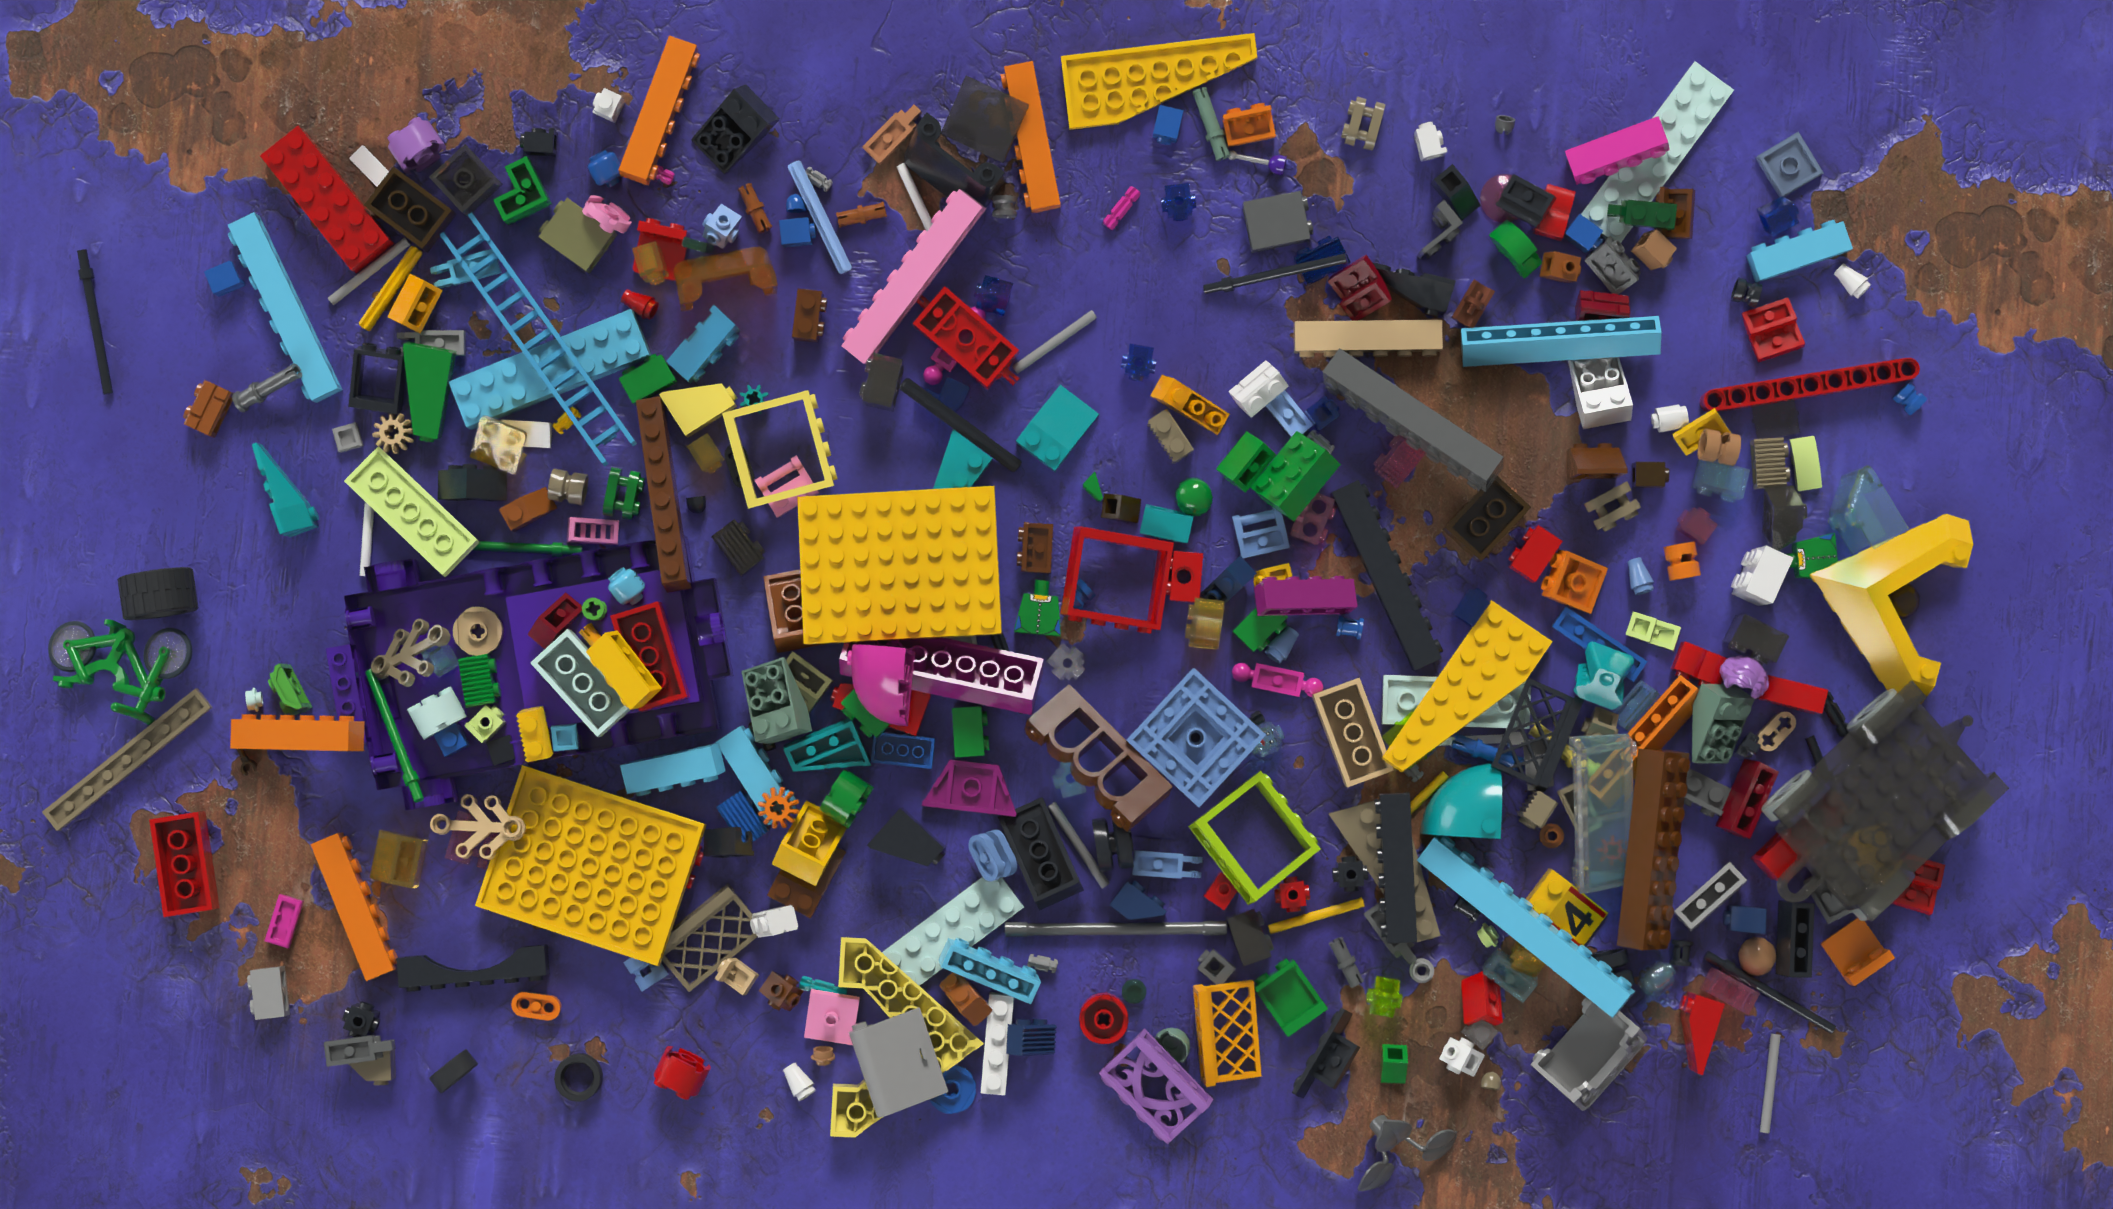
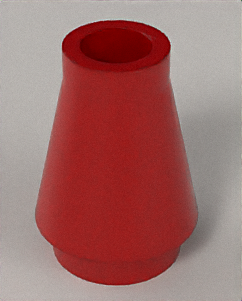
[621,289,659,320]

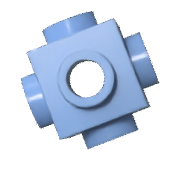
[702,204,742,249]

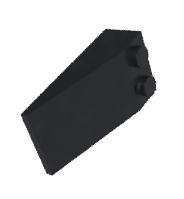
[998,797,1084,911]

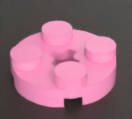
[582,195,632,233]

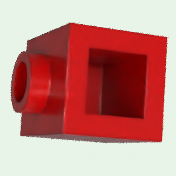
[1203,871,1237,910]

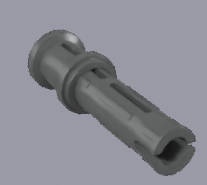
[232,363,302,412]

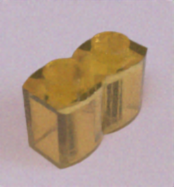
[1185,598,1224,650]

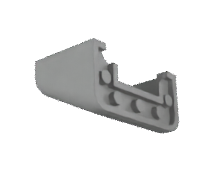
[1531,997,1647,1111]

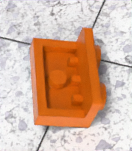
[1222,103,1276,147]

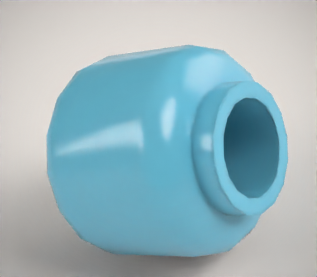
[608,567,645,605]

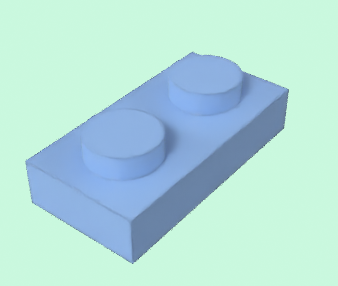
[1265,390,1313,437]

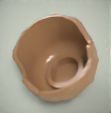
[1738,937,1776,976]

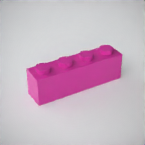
[1565,116,1670,185]

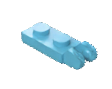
[430,249,502,289]

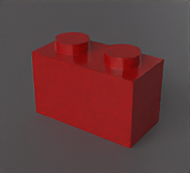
[1508,525,1563,583]

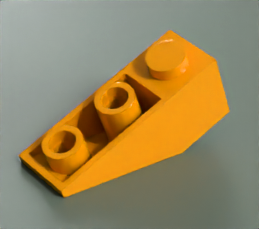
[1150,375,1230,435]

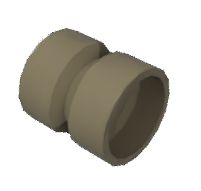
[548,468,589,505]

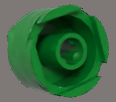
[819,770,874,829]

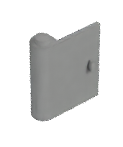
[849,1007,948,1118]

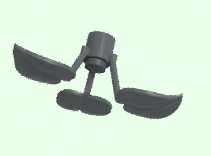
[1357,1115,1458,1191]

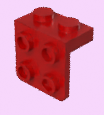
[633,218,690,281]

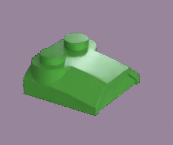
[268,663,313,715]

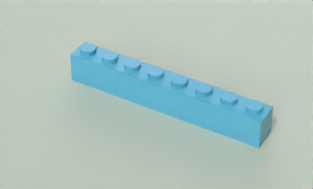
[228,212,343,403]
[1461,316,1662,367]

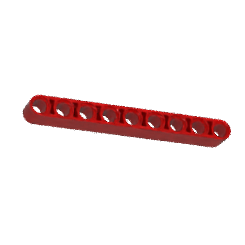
[1700,358,1920,412]

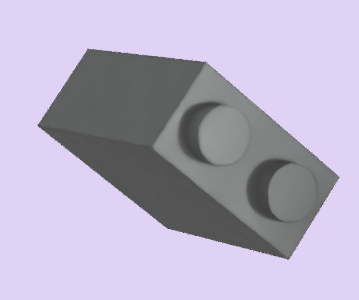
[1242,191,1314,253]

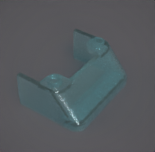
[1827,465,1909,554]

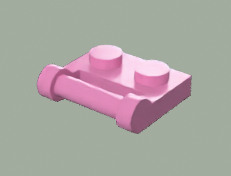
[755,455,819,518]

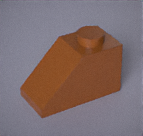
[499,487,558,532]

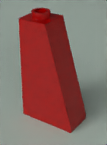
[830,683,932,736]

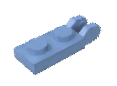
[1132,850,1203,879]

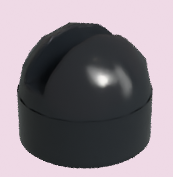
[686,496,706,513]

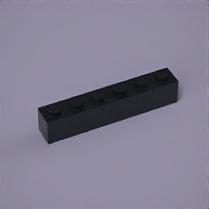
[1374,792,1417,943]

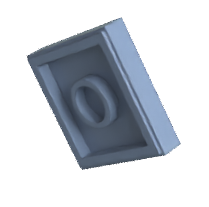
[1755,131,1823,199]

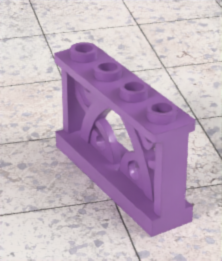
[1099,1028,1213,1144]

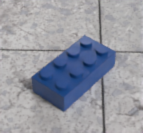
[871,733,936,769]

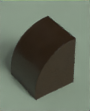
[1101,493,1141,523]

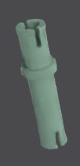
[1192,87,1231,161]

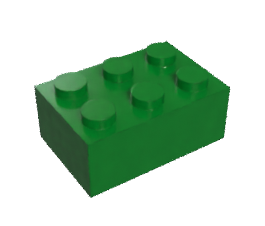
[1250,431,1341,521]

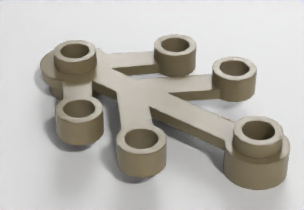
[371,618,450,687]

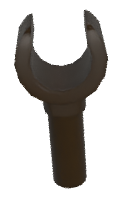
[236,749,257,775]

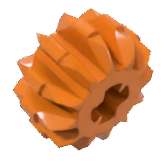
[758,787,800,829]

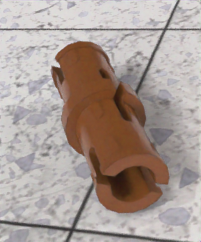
[738,183,773,234]
[836,202,887,228]

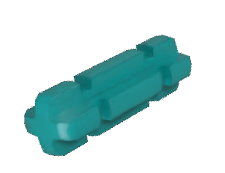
[799,976,848,995]

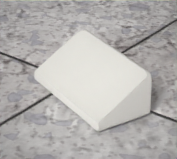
[501,420,552,448]

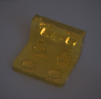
[470,415,527,475]

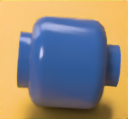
[587,150,621,188]

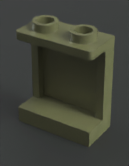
[539,198,618,274]

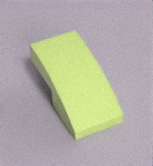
[1789,436,1822,491]
[1626,612,1682,651]

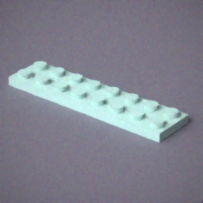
[1581,62,1734,243]

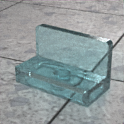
[1613,680,1661,732]

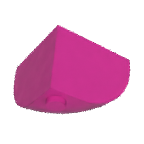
[847,645,915,726]

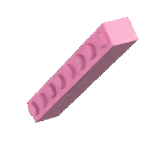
[841,189,987,364]

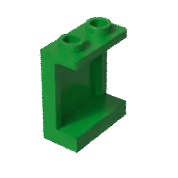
[1254,958,1328,1037]

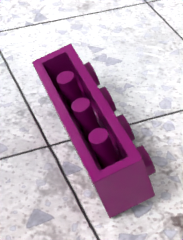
[1254,576,1358,616]

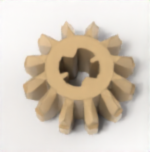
[372,413,414,454]

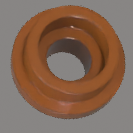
[1539,824,1564,848]

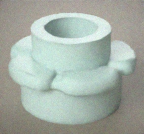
[245,688,263,712]

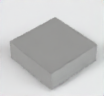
[332,422,364,453]

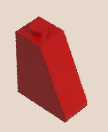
[1756,675,1828,714]

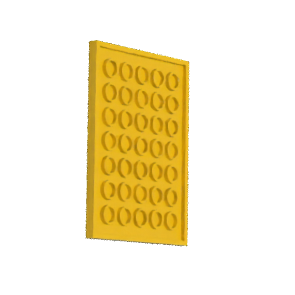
[797,486,1002,645]
[475,765,707,966]

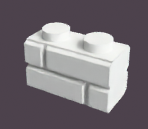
[1228,361,1289,418]
[750,905,798,937]

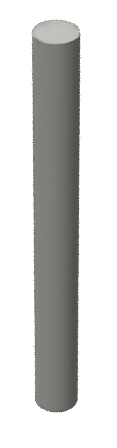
[328,237,410,305]
[1012,310,1097,374]
[1048,801,1110,888]
[1760,1034,1781,1133]

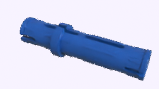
[1451,733,1524,771]

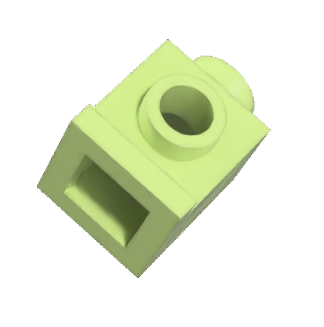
[464,705,507,743]

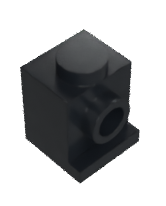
[520,128,558,157]

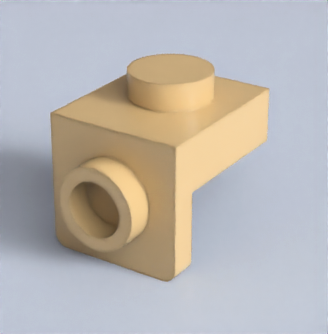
[715,958,759,995]

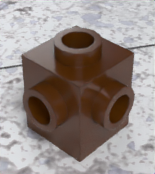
[759,971,804,1011]

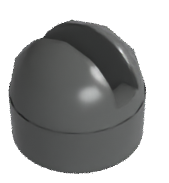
[1495,115,1515,135]

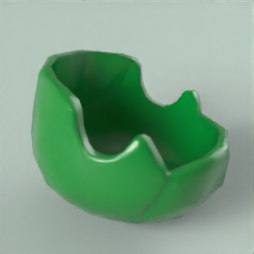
[1175,478,1213,516]

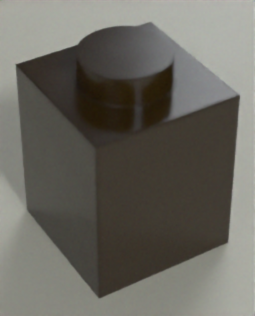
[1632,462,1669,488]

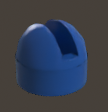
[786,194,806,213]

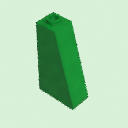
[403,342,457,442]

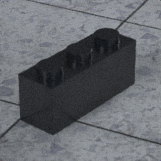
[1775,900,1815,978]

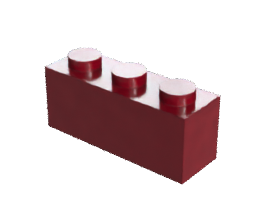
[1716,759,1779,839]

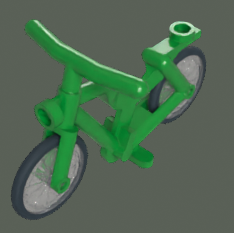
[48,619,192,725]

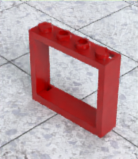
[1060,526,1174,634]

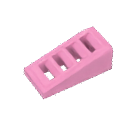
[567,517,619,545]

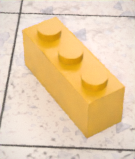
[586,630,662,710]

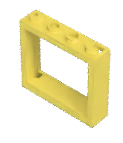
[722,390,838,509]

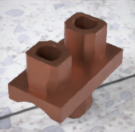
[1451,279,1495,328]

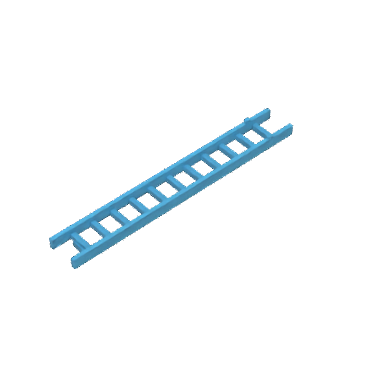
[440,212,637,467]

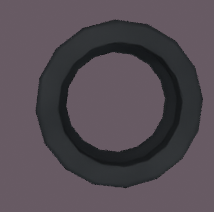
[429,1049,478,1093]
[554,1053,603,1102]

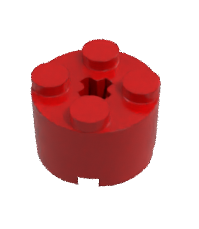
[1079,992,1129,1044]
[653,1046,711,1100]

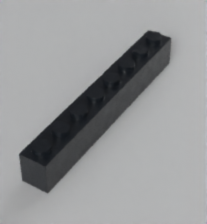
[1330,480,1443,671]

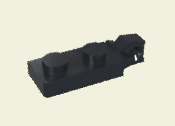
[1733,732,1761,761]

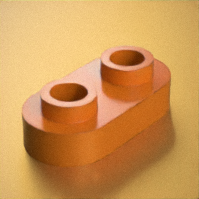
[511,991,562,1021]

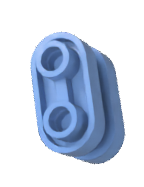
[969,829,1017,881]

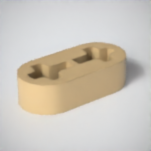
[1756,712,1796,751]

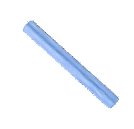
[788,161,852,274]

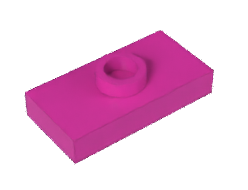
[265,894,304,948]

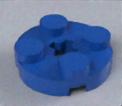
[929,1064,976,1114]

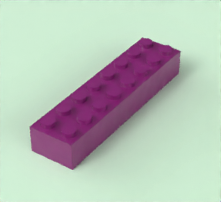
[839,637,1044,715]

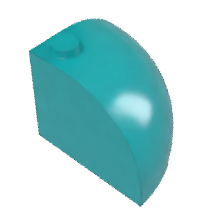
[1420,764,1502,839]

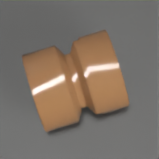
[1697,428,1741,466]

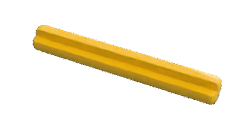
[359,246,422,331]

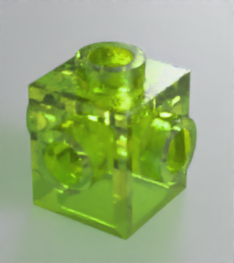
[1366,976,1403,1018]

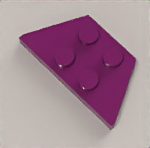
[922,760,1017,817]

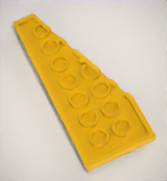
[1061,33,1257,130]
[1381,600,1553,772]

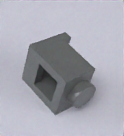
[1197,948,1236,985]

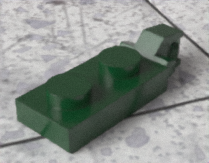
[1607,200,1677,230]

